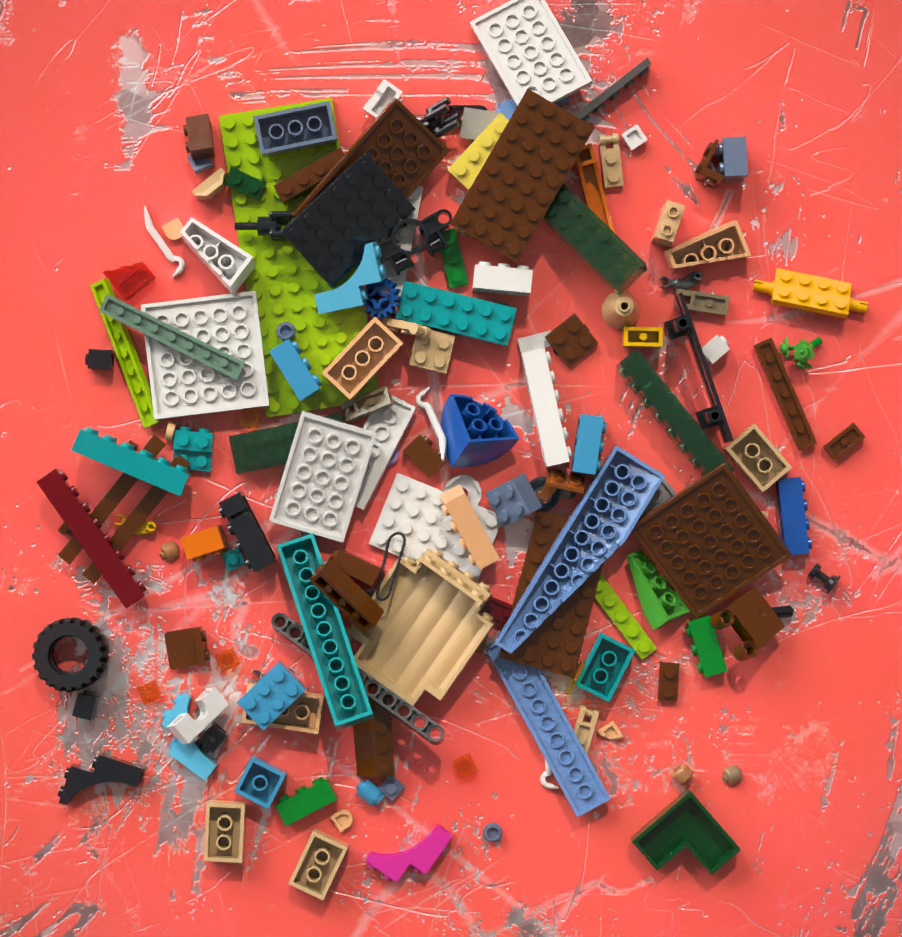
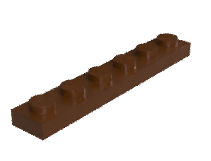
[753,338,817,451]

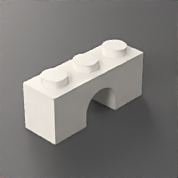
[167,687,229,744]

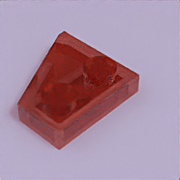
[103,262,156,302]

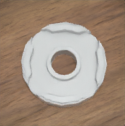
[444,475,481,505]

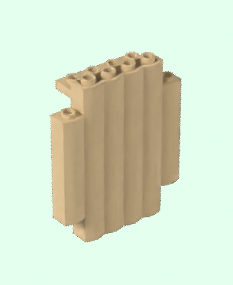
[347,548,495,707]

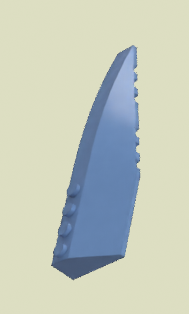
[494,445,665,654]

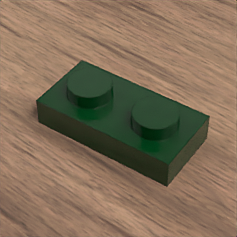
[224,167,267,201]

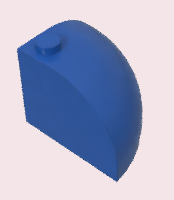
[441,394,519,468]

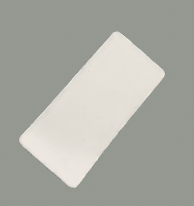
[517,330,551,353]

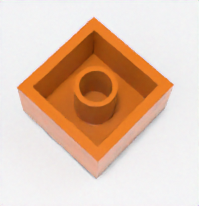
[180,525,228,562]

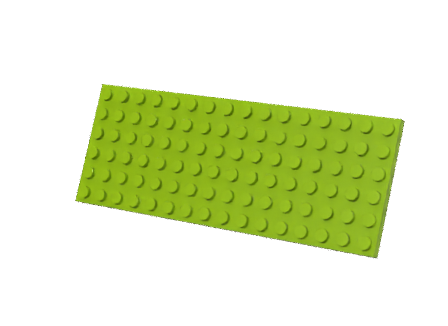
[219,98,379,418]

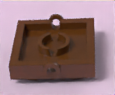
[544,313,598,367]

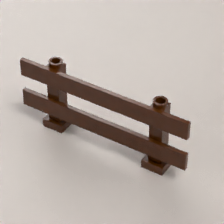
[58,435,191,584]

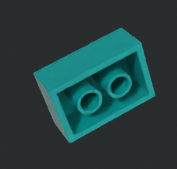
[574,632,635,702]

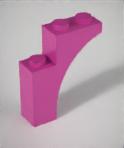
[365,823,453,882]

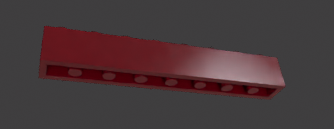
[37,468,147,609]

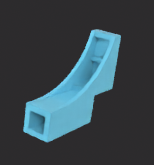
[314,241,386,314]
[161,692,218,780]

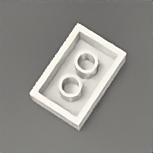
[472,262,533,297]

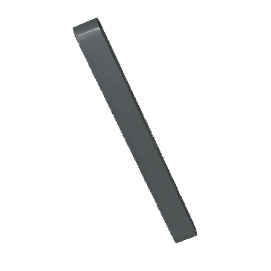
[271,613,445,745]

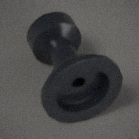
[808,564,841,594]

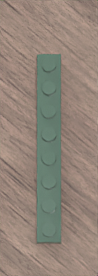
[99,294,246,381]

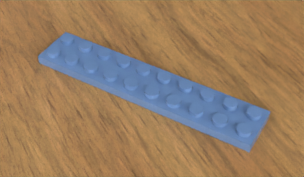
[485,642,611,817]

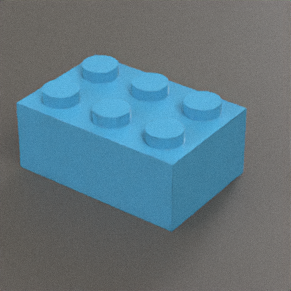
[269,339,323,403]
[570,414,607,475]
[237,660,307,731]

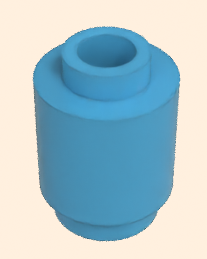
[356,779,385,807]

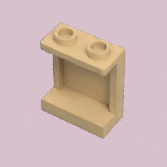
[651,200,685,248]

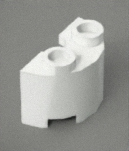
[363,79,403,118]

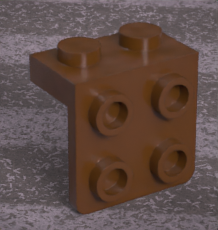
[695,139,724,189]
[164,626,210,670]

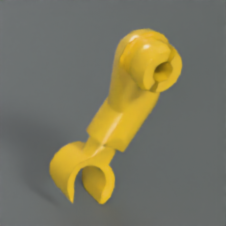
[114,514,156,535]

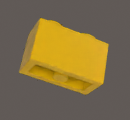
[622,327,663,348]

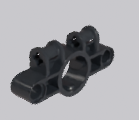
[377,209,452,276]

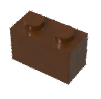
[183,114,215,160]
[403,435,446,478]

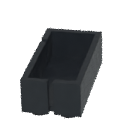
[218,492,278,572]

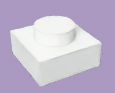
[621,124,648,152]

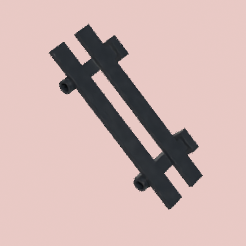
[664,293,734,443]

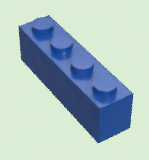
[775,477,812,555]

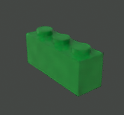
[684,615,727,678]
[275,776,338,826]

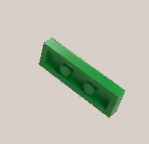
[439,228,468,289]

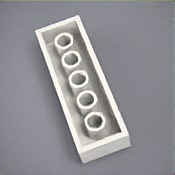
[520,348,572,467]

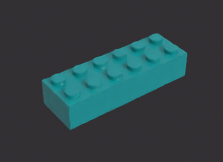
[395,281,518,348]
[71,427,192,496]

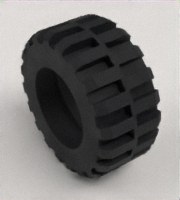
[32,617,109,692]

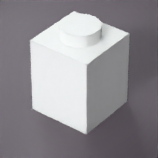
[702,335,730,365]

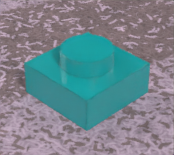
[221,547,246,571]

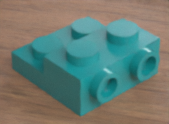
[173,427,215,472]

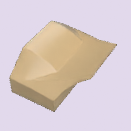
[191,167,227,200]

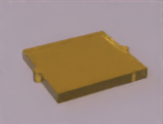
[565,660,585,695]

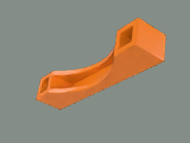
[576,143,621,262]

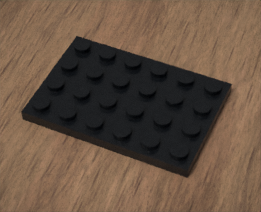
[280,152,415,288]

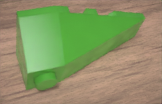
[626,550,691,631]

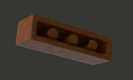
[274,147,344,206]
[309,558,384,633]

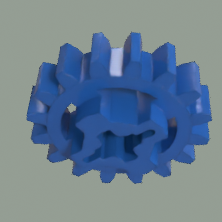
[362,278,402,319]

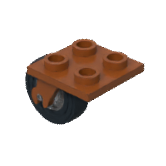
[529,469,585,511]

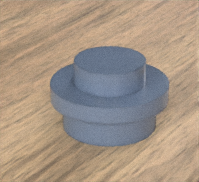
[276,322,296,341]
[483,823,502,842]

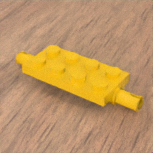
[752,268,868,319]

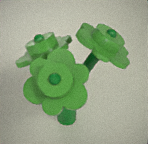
[779,337,823,370]

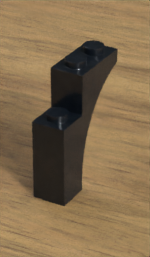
[58,753,145,805]

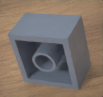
[715,136,748,182]
[485,473,542,528]

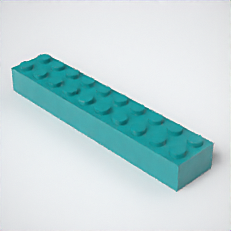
[276,533,374,731]

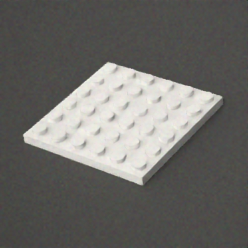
[141,291,270,420]

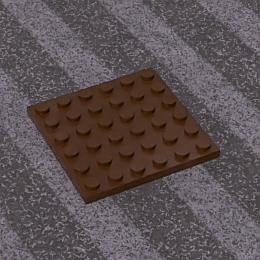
[632,462,792,618]

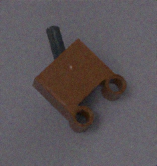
[710,586,794,661]

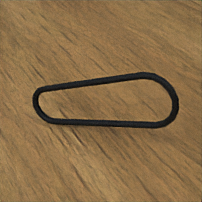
[376,532,406,601]

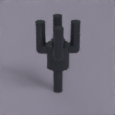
[419,96,461,137]
[235,211,294,241]

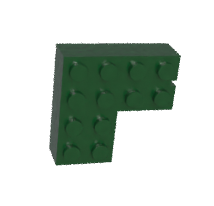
[630,788,741,875]

